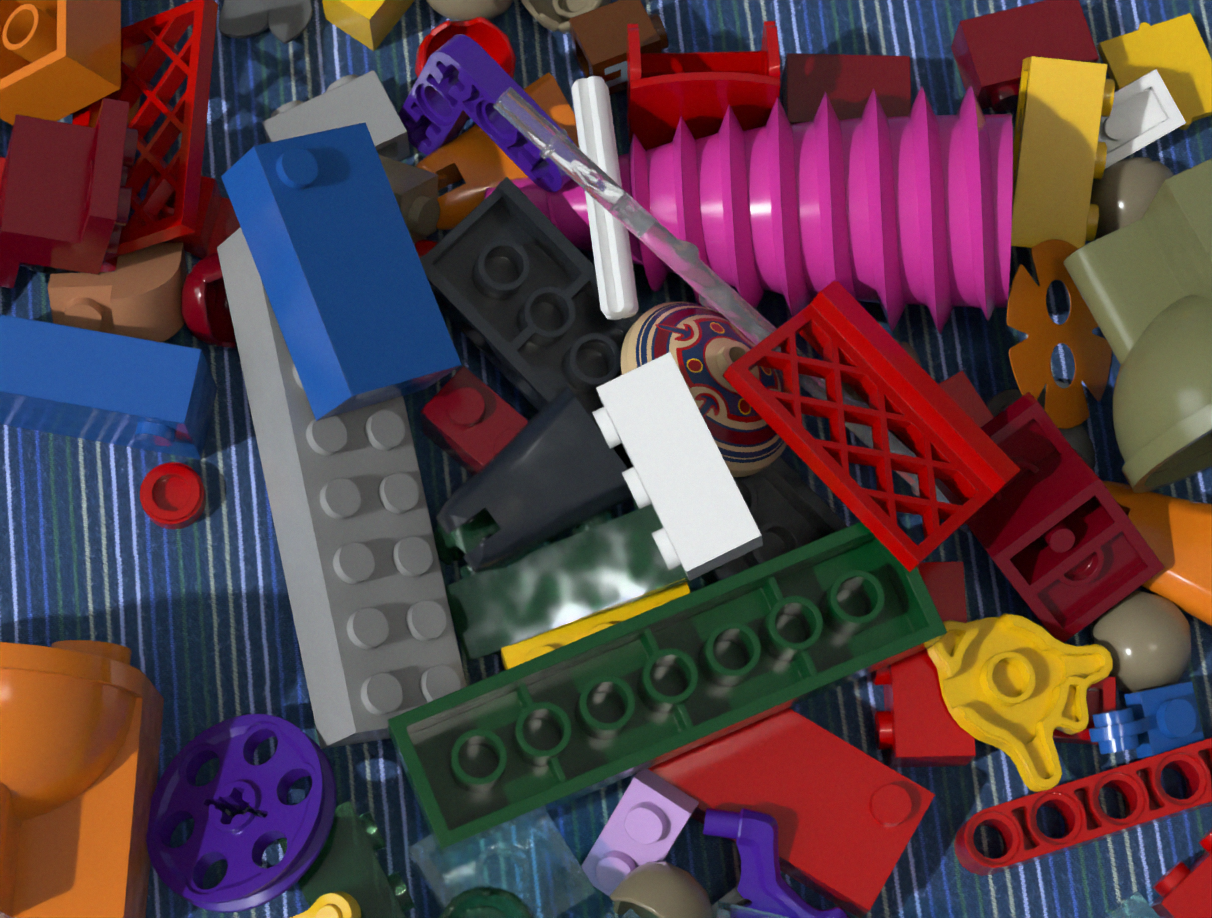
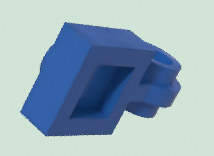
[1088,681,1204,759]

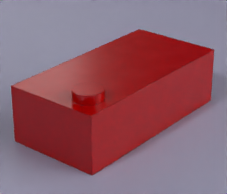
[635,708,935,918]

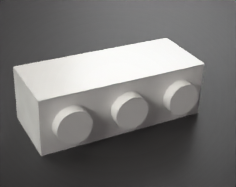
[592,352,763,581]

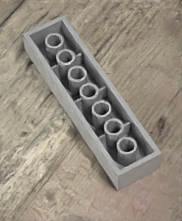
[217,227,467,749]

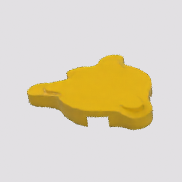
[927,613,1113,792]

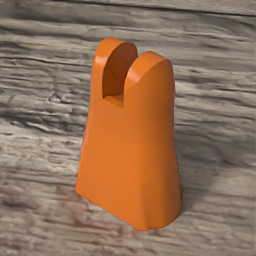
[415,72,580,230]
[1102,481,1212,626]

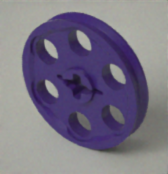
[146,714,337,913]

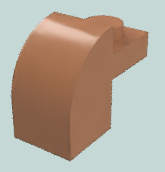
[47,242,187,342]

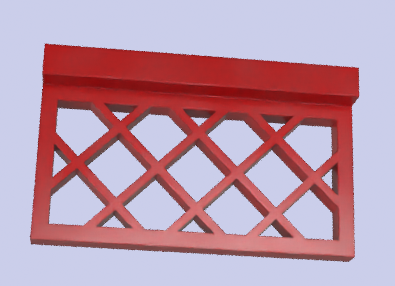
[72,0,218,272]
[722,280,1021,572]

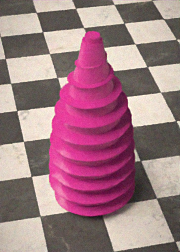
[485,86,1013,334]

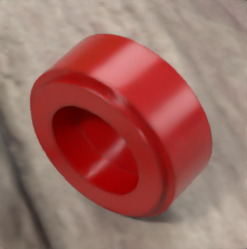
[140,462,207,530]

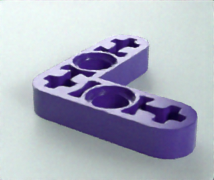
[398,34,582,192]

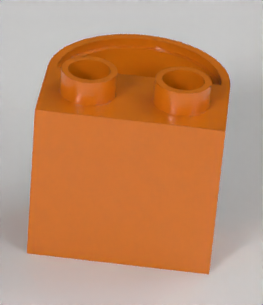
[0,640,164,918]

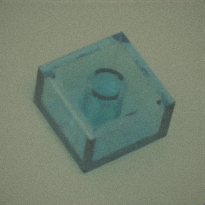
[408,812,596,918]

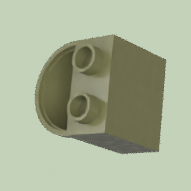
[1063,158,1212,493]

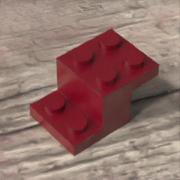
[0,98,138,288]
[934,391,1165,643]

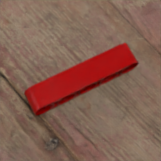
[954,738,1212,876]

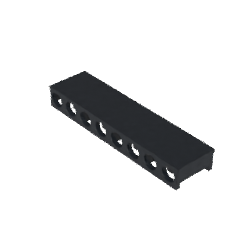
[420,177,848,585]

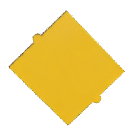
[1097,13,1212,130]

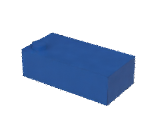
[221,122,462,421]
[0,314,218,460]

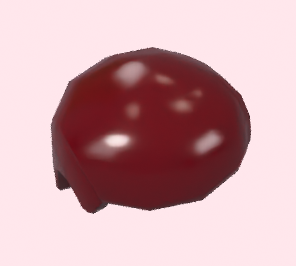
[181,252,236,348]

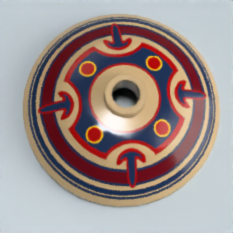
[621,302,787,477]

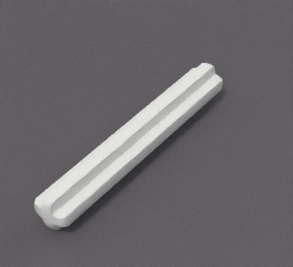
[571,76,639,320]

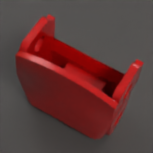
[626,21,780,150]

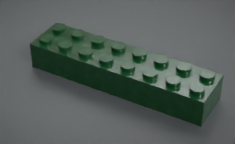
[387,522,947,857]

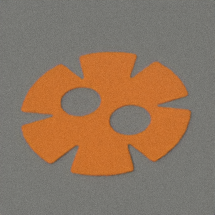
[1006,239,1112,429]

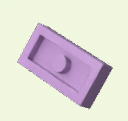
[576,769,699,897]

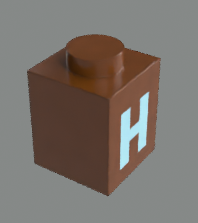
[569,0,669,95]

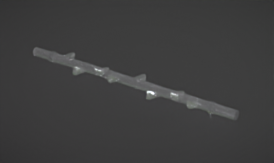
[493,87,971,533]

